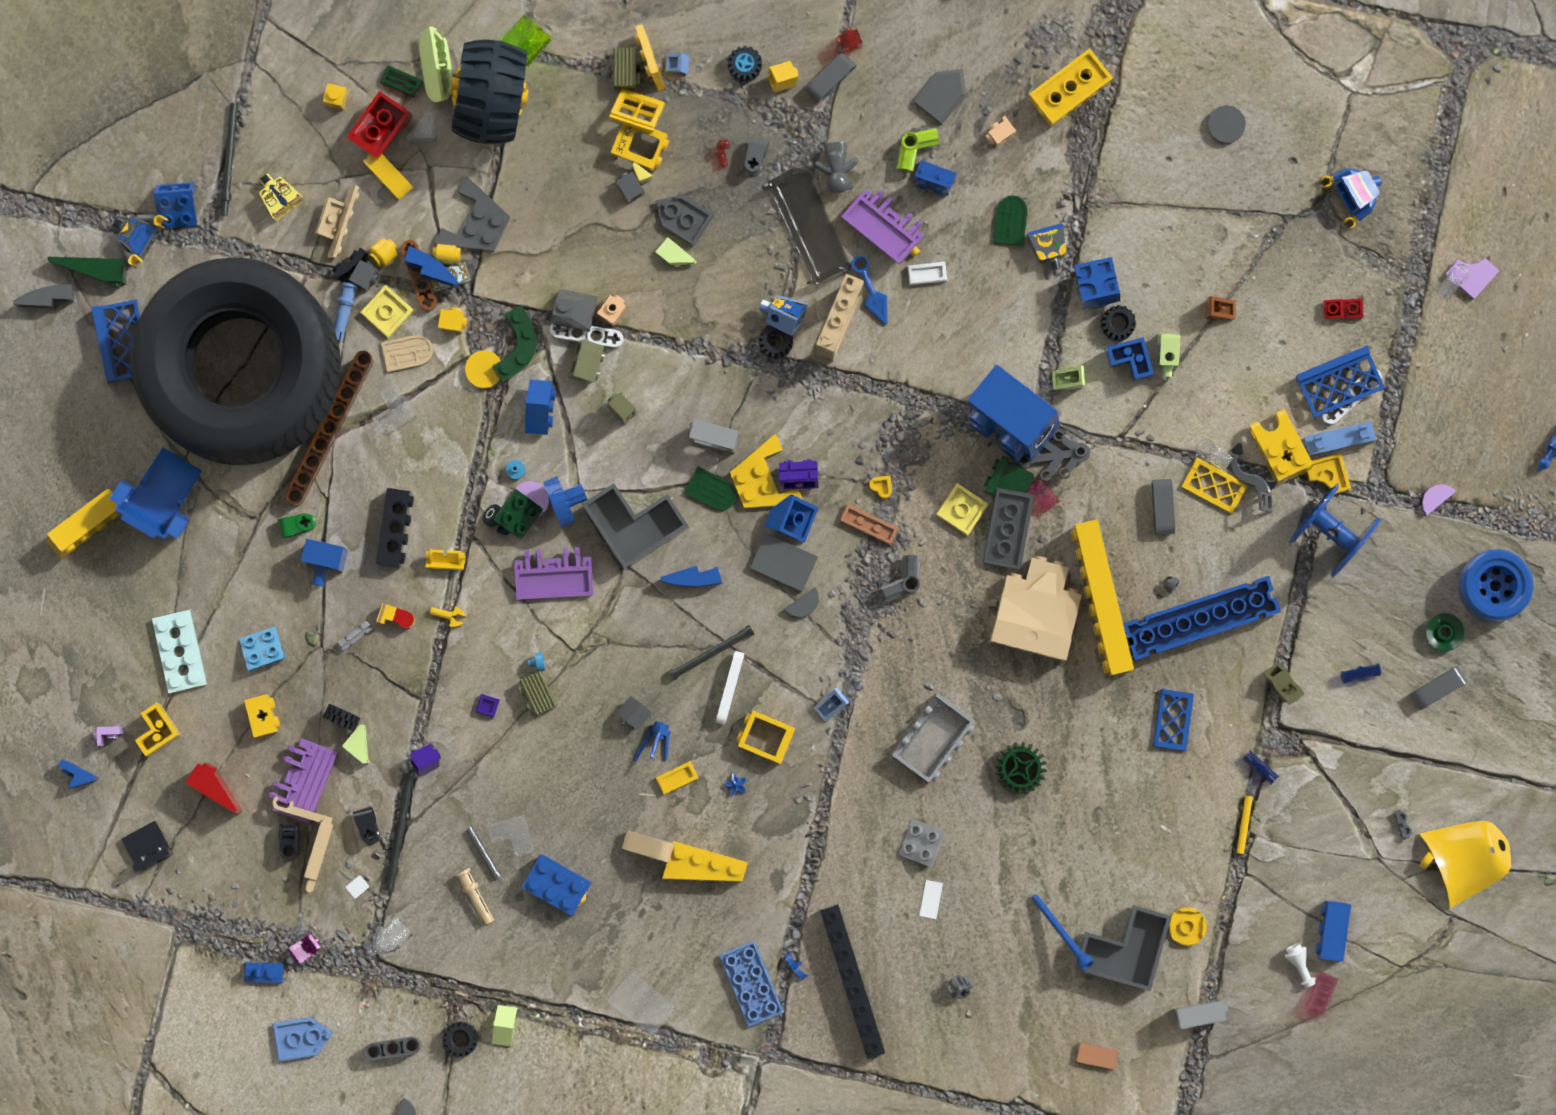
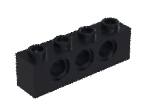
[376,488,414,568]

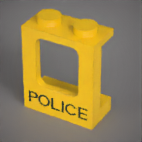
[611,124,670,172]

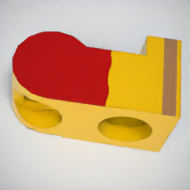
[376,603,415,629]

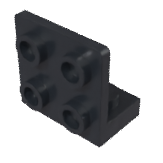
[122,821,174,873]

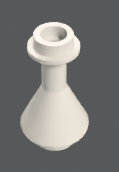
[1285,943,1315,988]

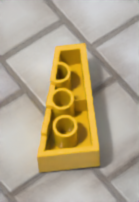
[47,488,121,560]
[663,841,748,881]

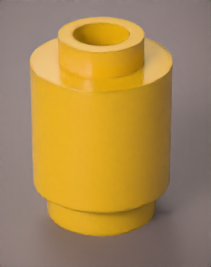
[433,244,461,265]

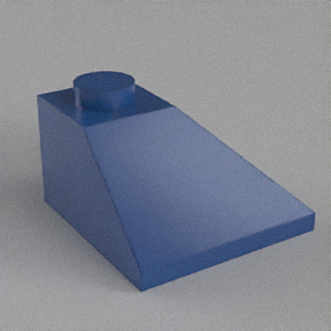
[765,495,818,543]

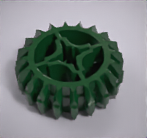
[995,742,1047,794]

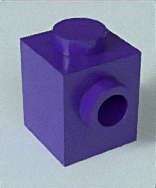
[410,744,441,776]

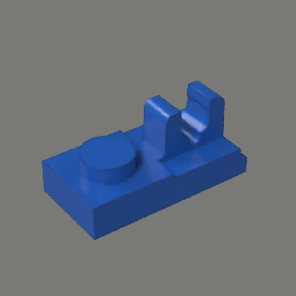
[244,962,284,983]

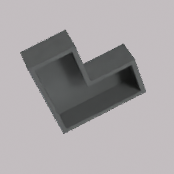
[582,483,689,570]
[1074,905,1171,991]

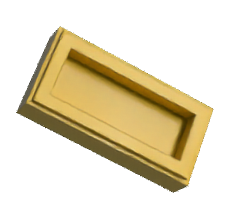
[656,761,699,795]

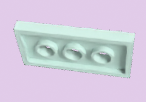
[152,610,207,694]

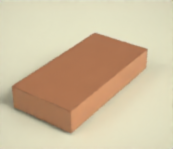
[1076,1042,1118,1070]

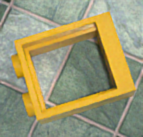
[736,711,796,764]

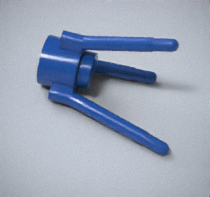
[633,721,671,761]

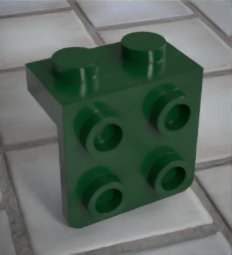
[983,456,1034,497]

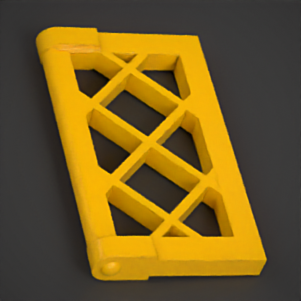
[1181,457,1248,514]

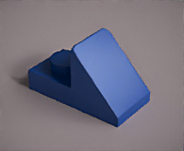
[58,759,99,789]

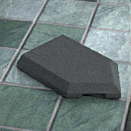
[913,69,966,125]
[656,195,714,247]

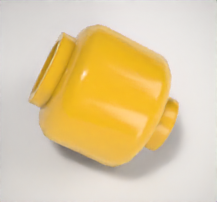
[368,238,397,267]

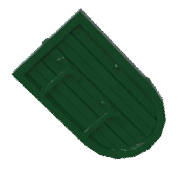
[993,195,1028,246]
[684,466,737,510]

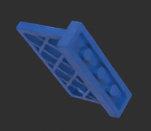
[91,299,140,384]
[1295,345,1385,418]

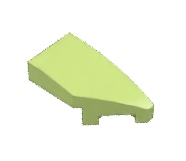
[656,238,697,267]

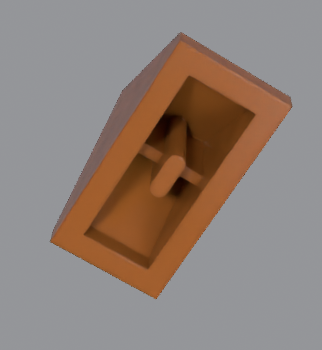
[1206,296,1236,320]

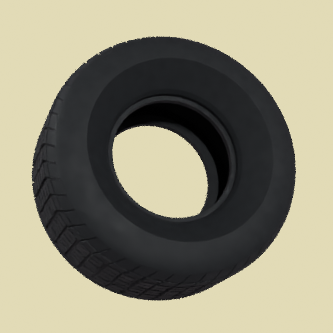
[131,257,341,465]

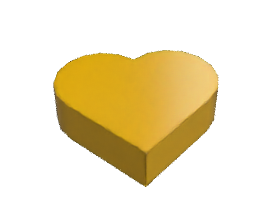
[869,476,892,499]

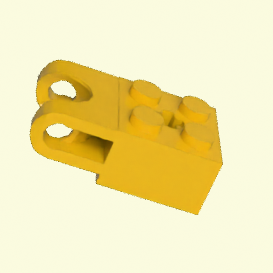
[1249,409,1313,486]

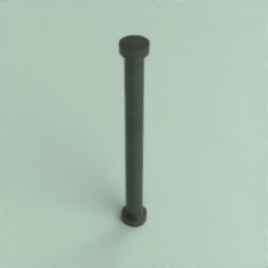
[669,625,755,680]

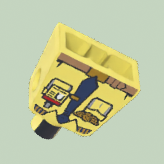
[259,174,305,222]

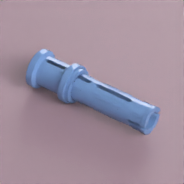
[334,282,358,341]

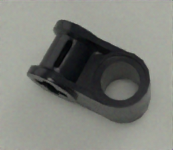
[353,806,380,845]
[278,823,300,861]

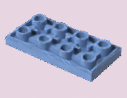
[719,940,784,1027]

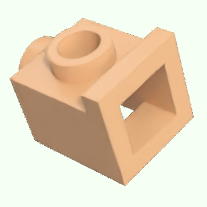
[985,116,1016,148]
[597,295,627,326]

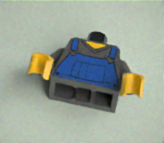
[112,214,168,269]

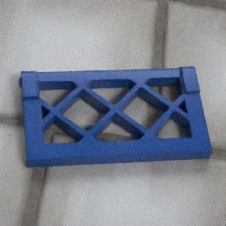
[1153,688,1194,751]

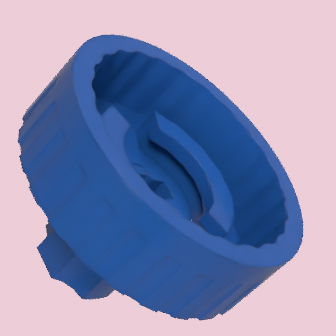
[543,476,588,528]

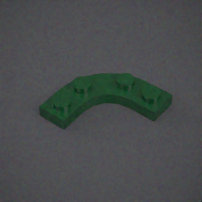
[492,305,537,383]

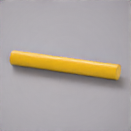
[1236,796,1253,854]

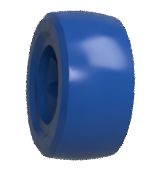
[1458,549,1534,622]

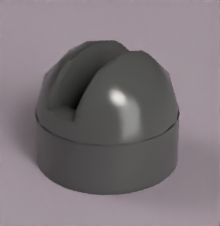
[1163,576,1180,593]

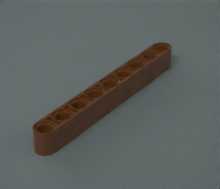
[285,350,374,506]

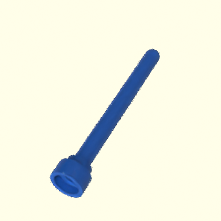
[1032,894,1094,971]

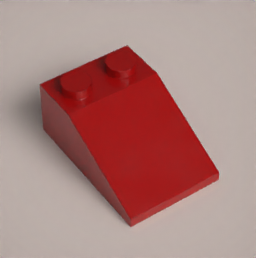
[347,91,413,159]
[186,762,242,814]

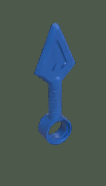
[851,256,888,325]

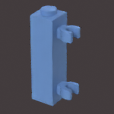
[1302,421,1376,457]

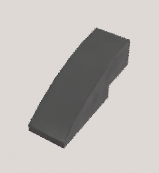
[13,284,76,309]

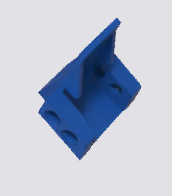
[109,447,202,538]

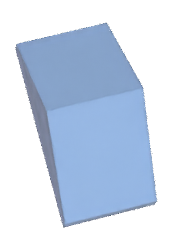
[814,688,849,722]

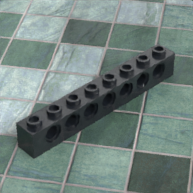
[820,904,886,1059]

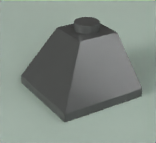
[552,289,598,332]

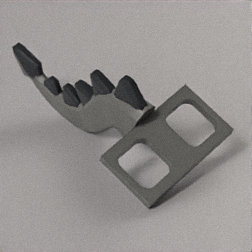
[1231,443,1277,512]

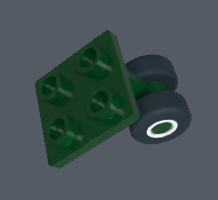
[483,489,543,539]

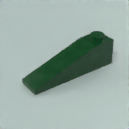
[48,257,127,287]

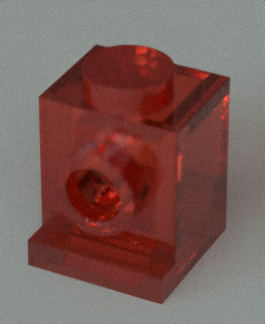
[838,28,863,54]

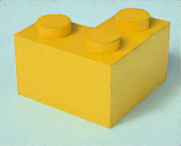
[135,703,181,757]

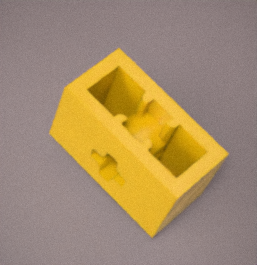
[244,694,280,738]

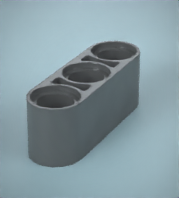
[805,52,857,104]
[1151,479,1175,535]
[1411,666,1468,710]
[364,1036,422,1061]

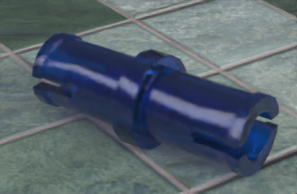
[1341,663,1381,683]
[1242,750,1279,785]

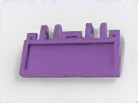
[841,189,924,265]
[514,547,594,600]
[268,738,338,824]

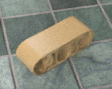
[621,830,674,862]

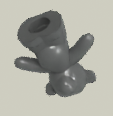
[814,142,859,193]

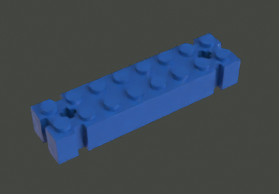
[1123,576,1281,661]

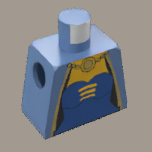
[759,296,808,335]

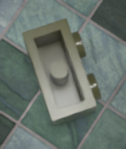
[568,339,605,384]

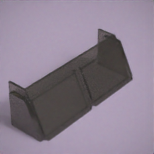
[763,168,852,285]

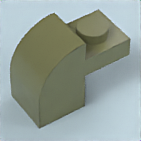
[1263,662,1305,705]

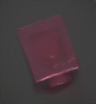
[1027,480,1060,513]

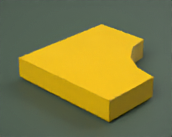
[1306,453,1351,494]

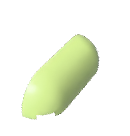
[419,27,453,102]

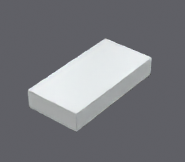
[907,262,947,285]

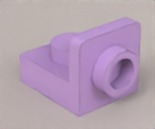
[94,726,123,746]

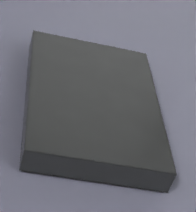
[750,533,818,592]

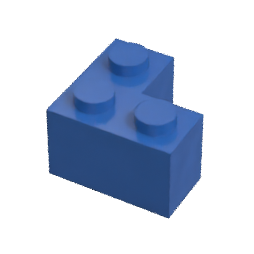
[1105,337,1154,382]
[525,379,556,435]

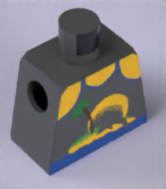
[1026,223,1066,271]

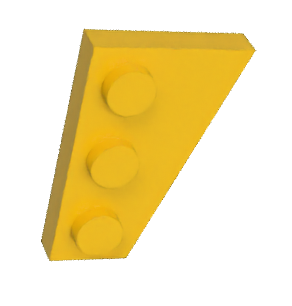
[634,24,666,91]

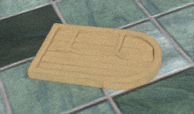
[381,335,433,372]

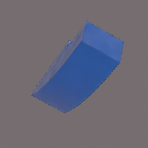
[404,246,458,288]
[660,566,722,587]

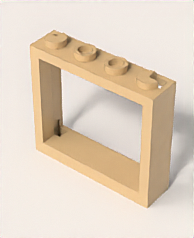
[816,274,864,361]

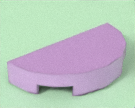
[1422,484,1456,516]

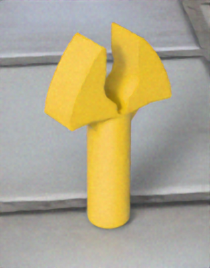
[430,606,466,627]

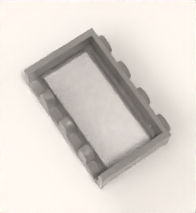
[891,693,975,783]

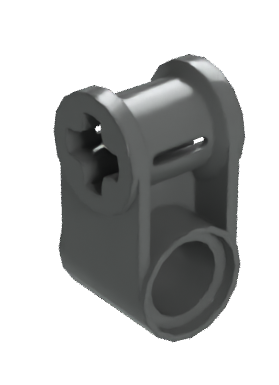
[745,137,769,176]

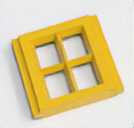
[609,89,665,133]

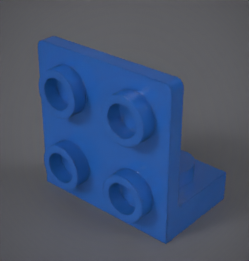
[913,160,956,196]
[154,182,197,228]

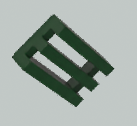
[380,65,423,98]

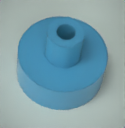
[506,460,526,480]
[528,652,546,671]

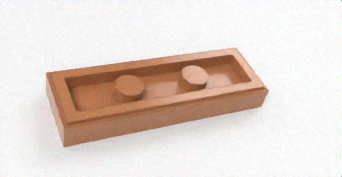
[839,503,899,546]

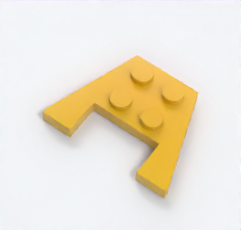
[730,434,803,508]

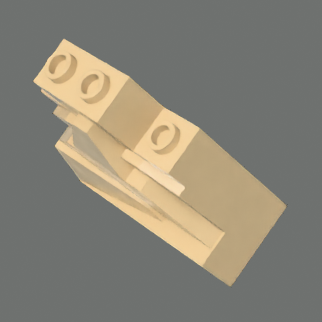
[989,556,1082,663]

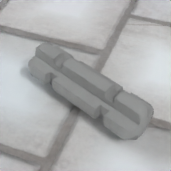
[338,621,373,651]

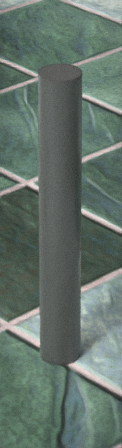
[466,827,502,880]

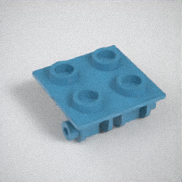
[239,626,286,671]

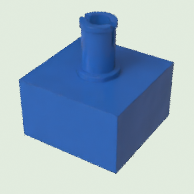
[301,539,348,587]

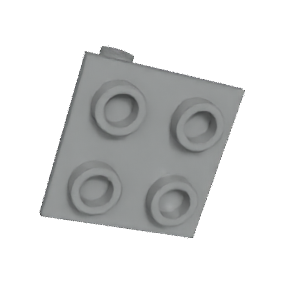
[898,819,946,867]

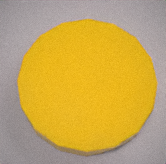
[465,350,501,389]
[1168,907,1207,946]

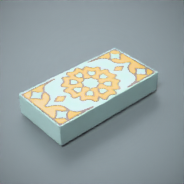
[430,262,471,292]

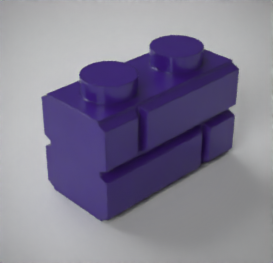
[779,459,819,490]

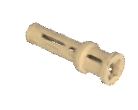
[455,868,495,926]

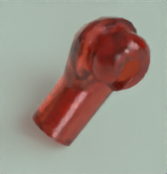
[716,139,730,168]

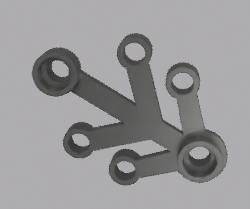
[1016,430,1090,482]

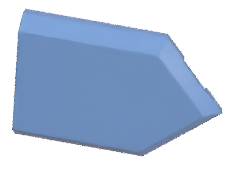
[273,1017,333,1062]

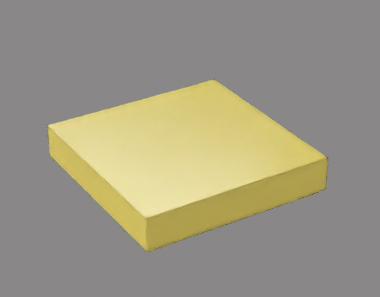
[360,285,414,339]
[936,483,989,536]

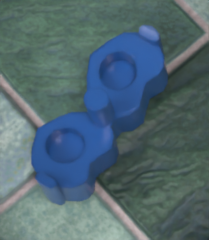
[785,951,809,980]

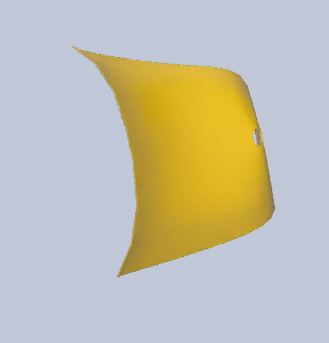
[1419,821,1511,909]

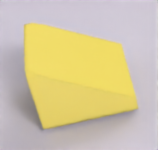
[632,163,653,184]

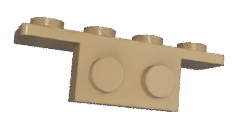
[315,186,359,259]

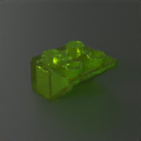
[501,14,553,67]

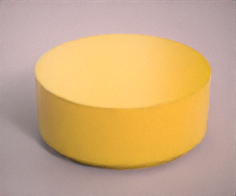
[1419,851,1434,870]

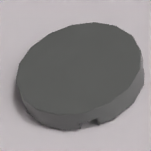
[1208,105,1246,143]

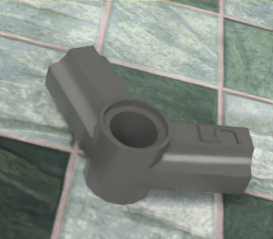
[881,555,920,603]

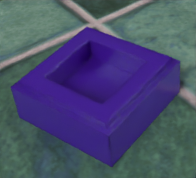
[476,694,500,718]

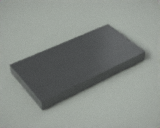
[983,488,1035,570]

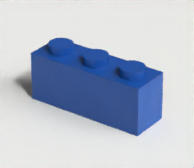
[1316,900,1351,962]

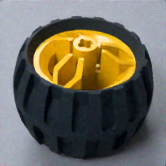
[450,39,528,144]

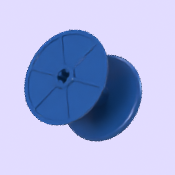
[1289,483,1382,578]

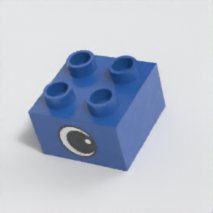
[967,364,1060,462]

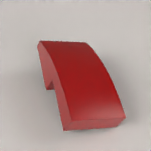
[1323,298,1364,320]

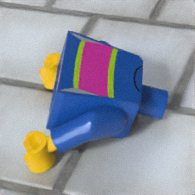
[1321,168,1382,229]

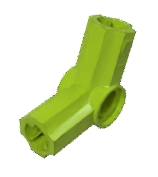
[897,128,940,172]

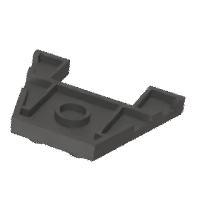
[435,177,510,252]

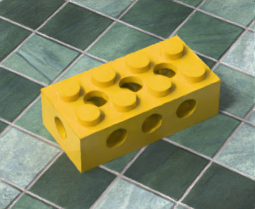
[1028,48,1113,128]

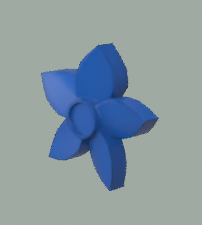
[724,773,747,796]

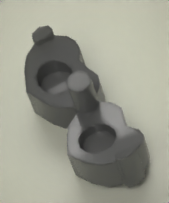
[1394,810,1412,839]

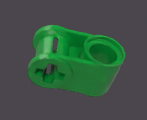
[277,513,316,538]

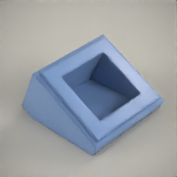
[665,53,689,74]

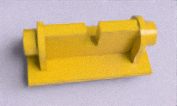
[425,549,466,570]

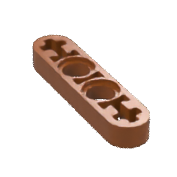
[401,240,437,311]

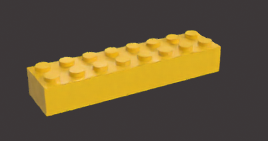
[1070,519,1134,677]

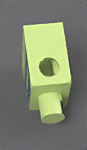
[1157,333,1181,377]

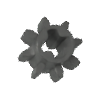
[947,975,973,999]

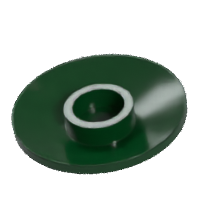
[1426,613,1464,652]

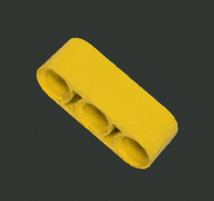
[362,154,413,201]

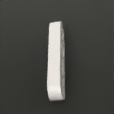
[550,323,624,348]
[1321,370,1382,425]
[716,651,745,725]

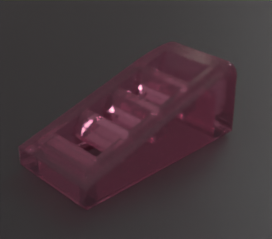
[1304,972,1338,1017]

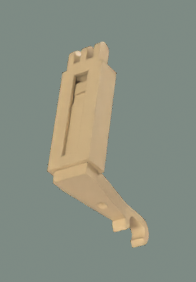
[273,796,333,892]

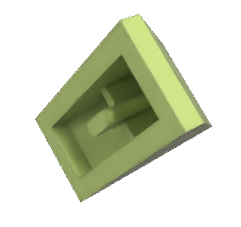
[1052,366,1085,390]
[342,725,369,764]
[492,1005,517,1046]

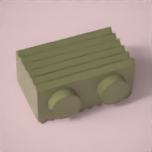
[613,48,640,89]
[607,392,637,425]
[518,671,557,716]

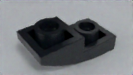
[333,248,368,280]

